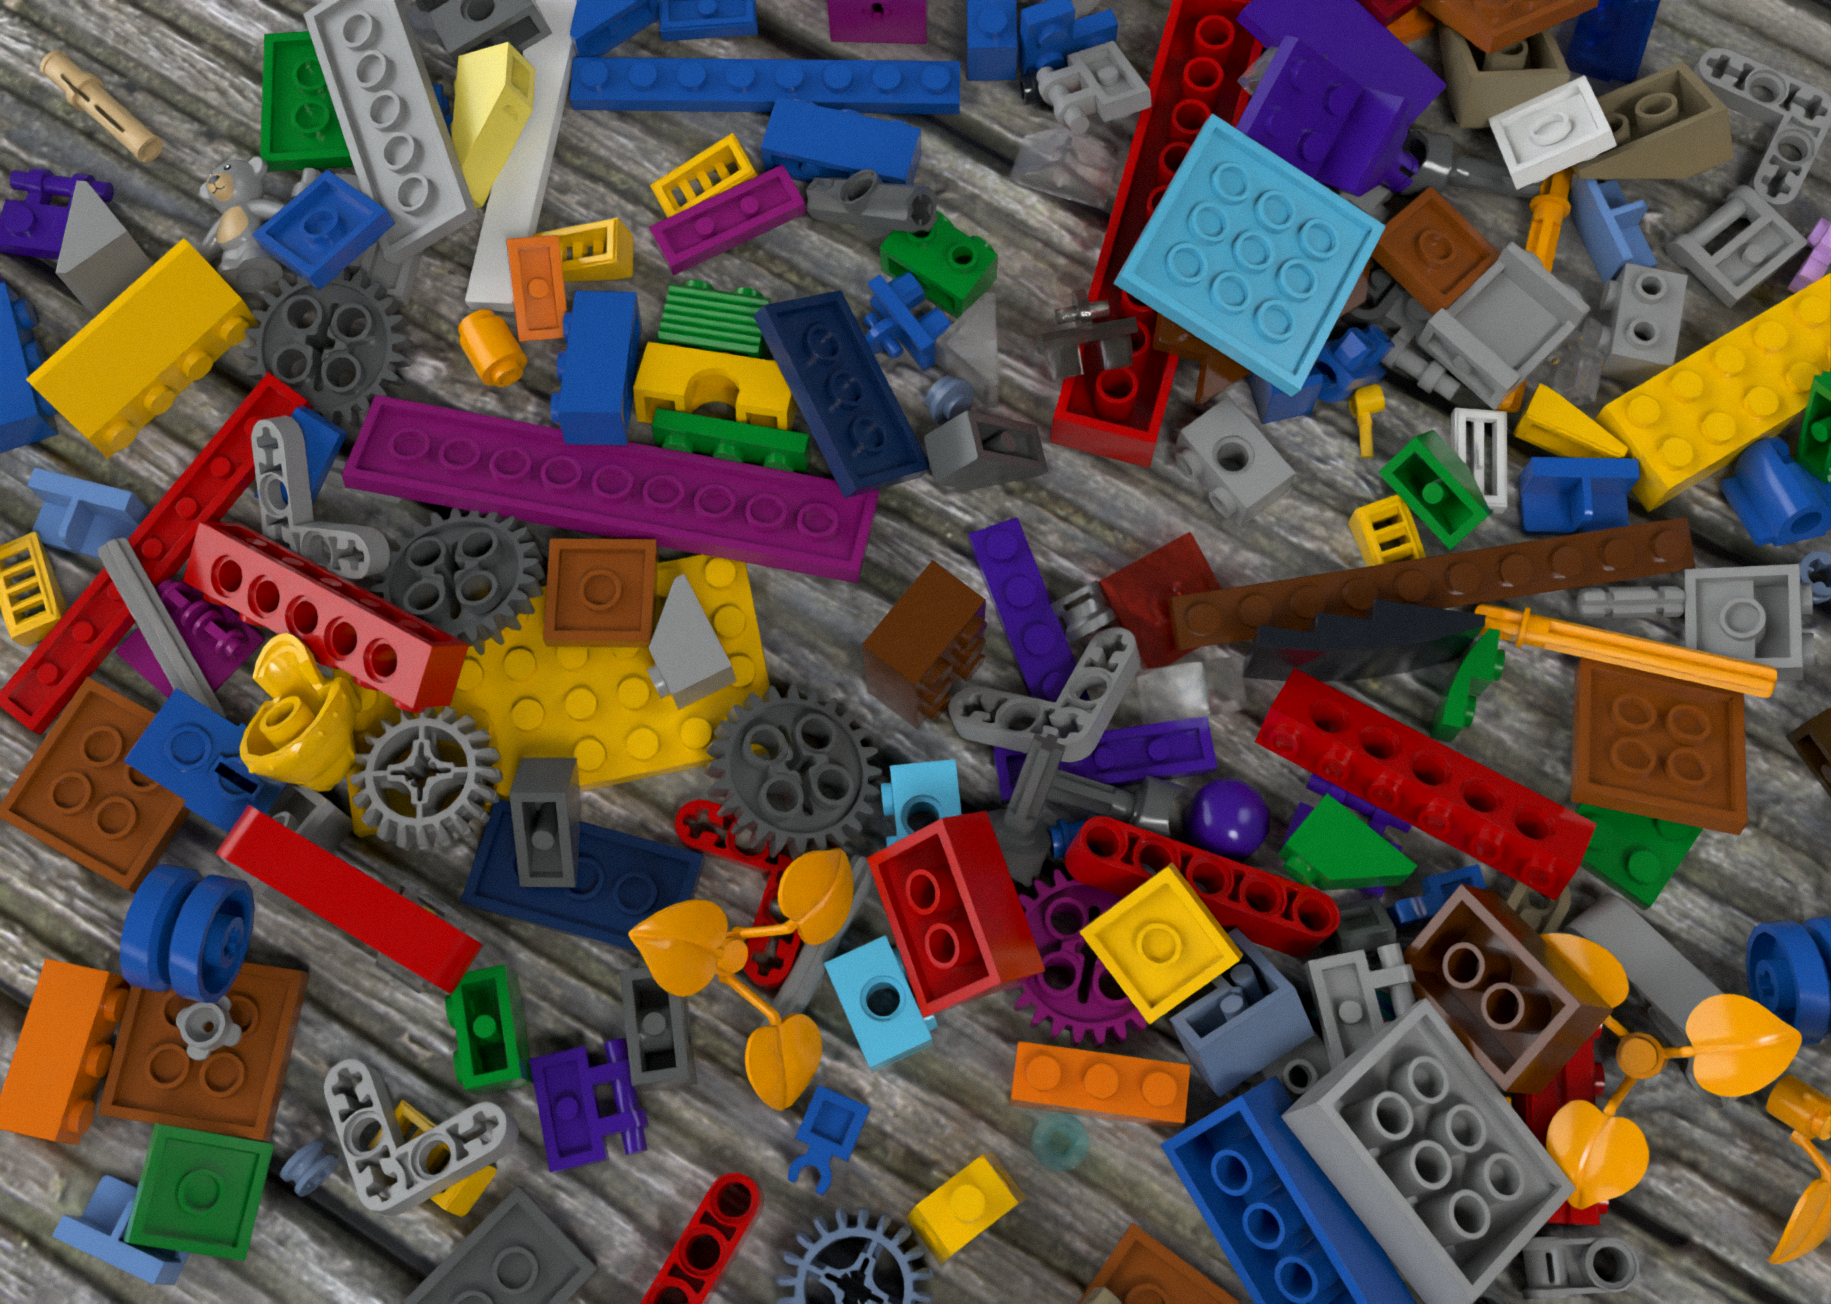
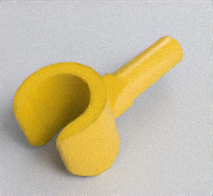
[1349,383,1385,459]

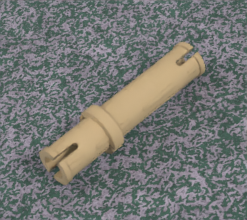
[40,50,164,163]

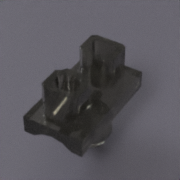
[1035,288,1138,380]

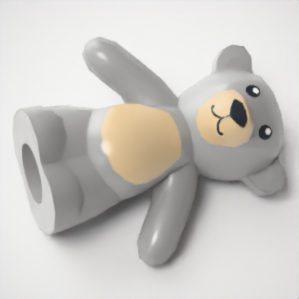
[197,156,286,293]

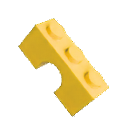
[633,342,798,431]

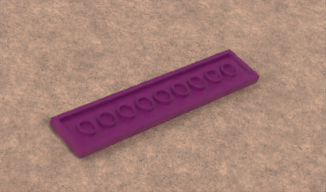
[341,395,880,584]

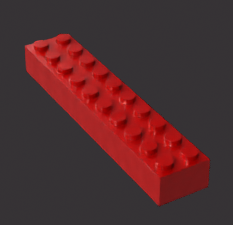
[1050,0,1264,468]

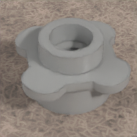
[176,995,242,1061]

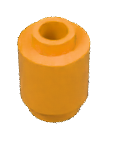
[458,309,527,387]

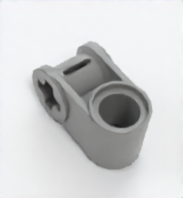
[1522,1236,1639,1300]

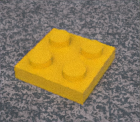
[1079,862,1243,1025]

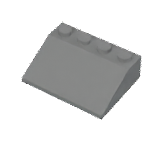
[1281,998,1576,1304]

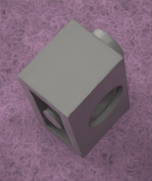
[1175,396,1296,527]

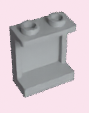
[1417,242,1590,410]

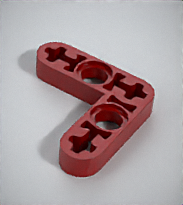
[674,799,803,989]

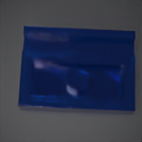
[1564,0,1660,87]

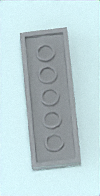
[304,0,478,266]

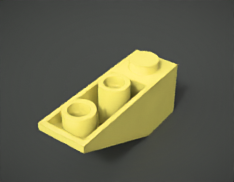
[450,42,536,209]

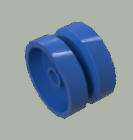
[119,864,255,1003]
[1746,915,1831,1047]

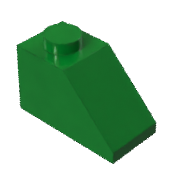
[1378,430,1492,550]
[1277,793,1417,891]

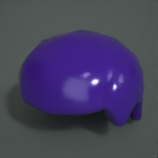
[1183,777,1270,863]

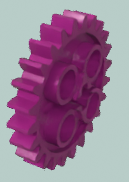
[1004,869,1147,1048]

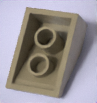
[1437,18,1571,129]
[1570,61,1734,179]

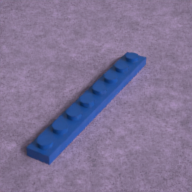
[570,57,960,114]

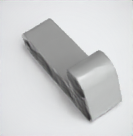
[1564,893,1740,1111]

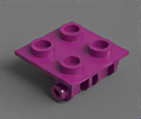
[115,579,265,698]

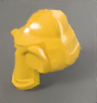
[239,633,362,792]

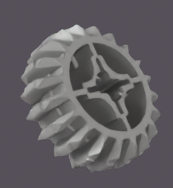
[350,706,503,853]

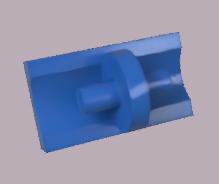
[863,272,952,371]
[1315,324,1395,403]

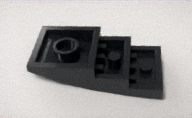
[1242,599,1486,682]

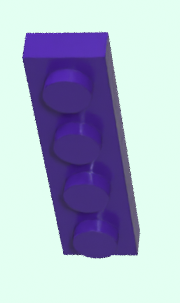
[968,517,1091,726]
[993,716,1218,805]

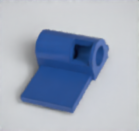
[1719,437,1831,547]
[123,688,288,833]

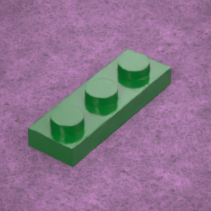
[652,408,811,475]

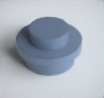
[925,375,974,425]

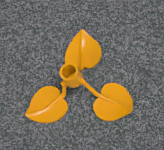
[628,847,854,1111]
[1539,933,1802,1209]
[1765,1074,1831,1265]

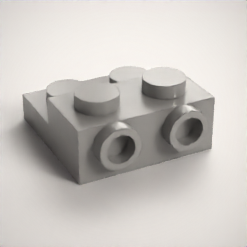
[1684,564,1815,681]

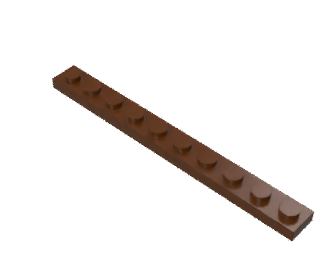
[1168,517,1696,651]

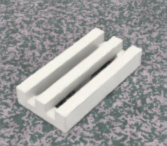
[1451,408,1507,514]

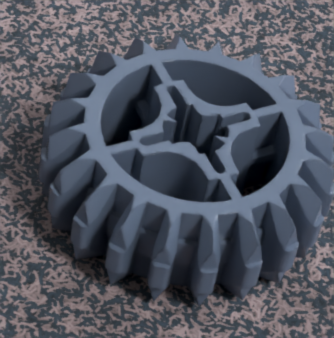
[776,1207,934,1304]

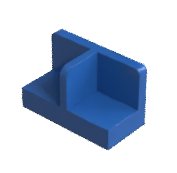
[1518,457,1640,536]

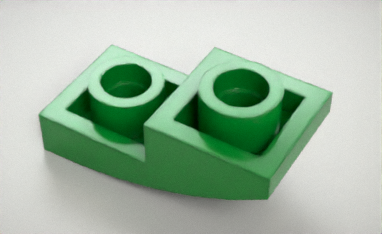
[1430,628,1505,742]

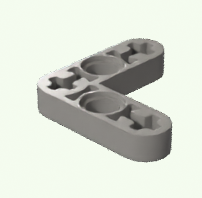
[1692,48,1831,214]
[252,415,390,579]
[948,627,1141,762]
[324,1059,519,1216]

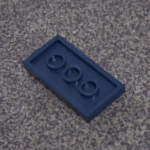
[753,290,930,499]
[460,799,706,955]

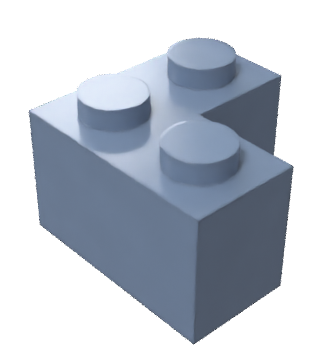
[1170,927,1315,1097]

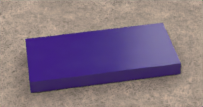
[1236,0,1447,127]

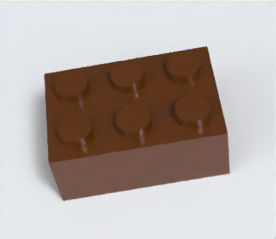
[862,560,987,730]
[1402,884,1614,1095]

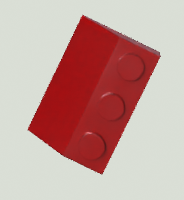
[867,811,1046,1018]

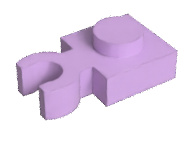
[1787,217,1831,293]

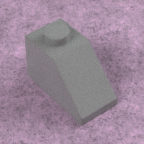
[647,574,737,710]

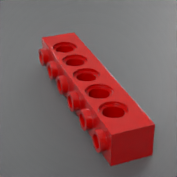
[183,522,469,713]
[1255,668,1597,901]

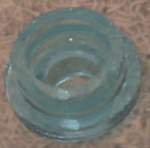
[1031,1113,1089,1172]

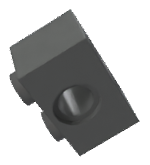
[428,0,553,65]
[620,967,697,1092]

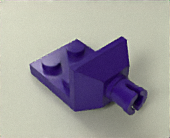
[1235,35,1419,197]

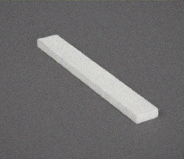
[465,0,577,312]

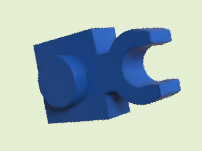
[788,1084,871,1196]

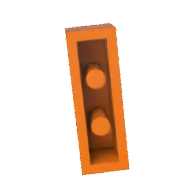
[0,958,129,1145]
[1009,1041,1191,1129]

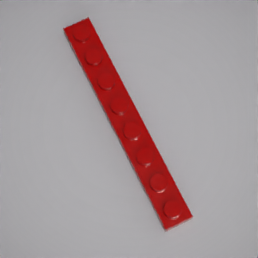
[0,372,314,735]

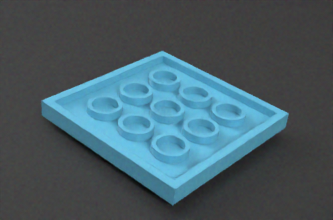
[1113,113,1386,397]

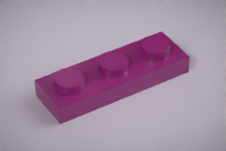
[649,164,807,276]

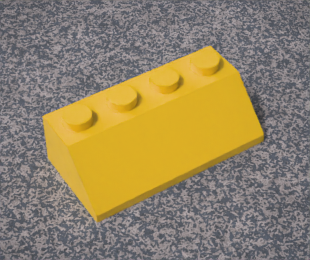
[26,238,258,459]

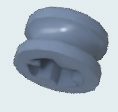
[1797,551,1831,604]
[280,1138,339,1197]

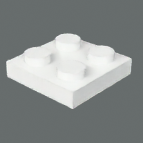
[1488,75,1617,190]

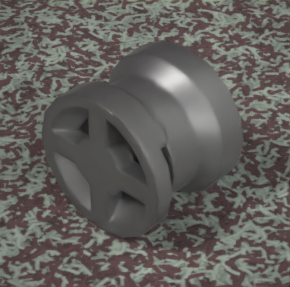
[1050,580,1117,642]

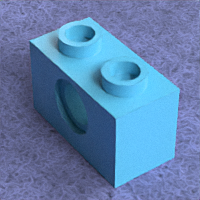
[881,759,962,847]
[824,935,938,1073]

